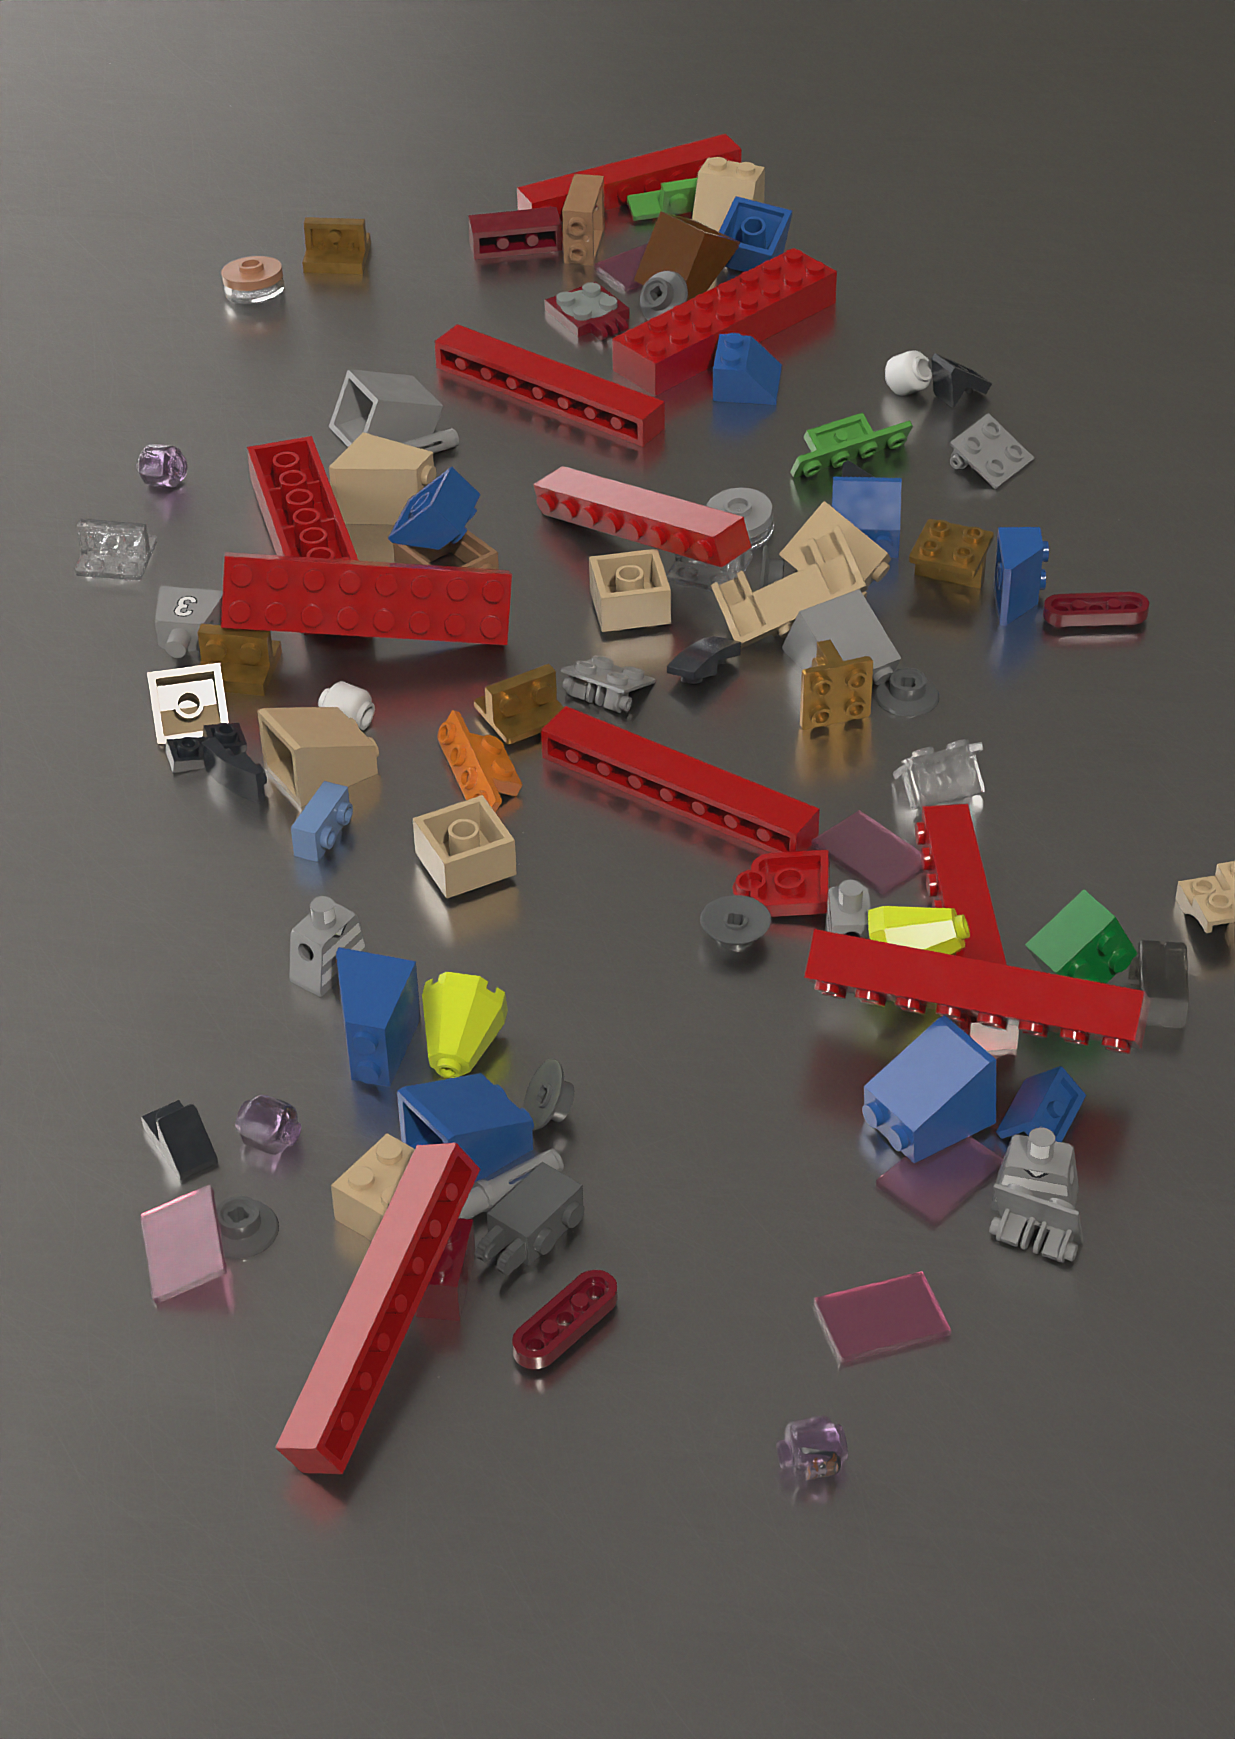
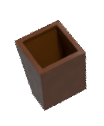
[634,211,740,301]

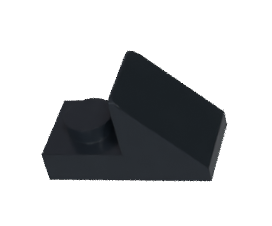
[931,353,992,408]
[141,1100,218,1180]

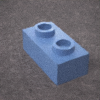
[291,781,353,862]

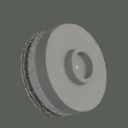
[706,487,774,551]

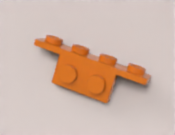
[437,710,523,813]

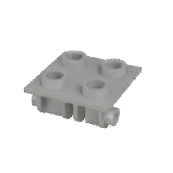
[949,413,1034,490]
[561,655,656,713]
[989,1183,1084,1263]

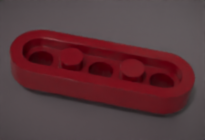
[1043,592,1150,628]
[512,1270,618,1369]

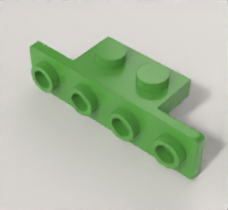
[627,178,698,221]
[790,412,913,478]

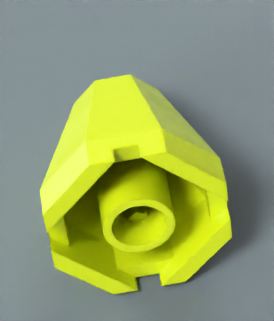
[868,906,970,955]
[422,972,508,1078]

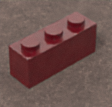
[468,207,562,260]

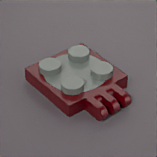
[545,281,630,341]

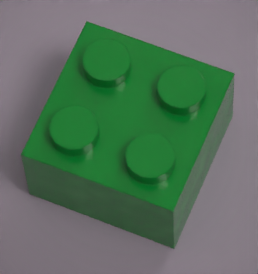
[1025,889,1138,984]

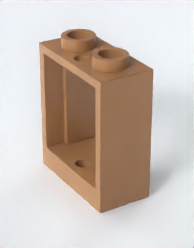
[562,174,605,265]
[393,530,499,570]

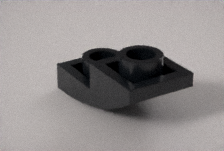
[667,636,741,683]
[165,722,248,773]
[202,737,267,803]

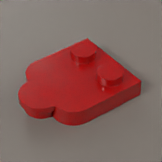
[732,850,830,917]

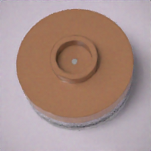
[221,256,285,304]

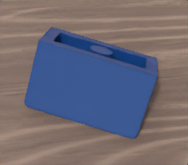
[996,1066,1086,1142]

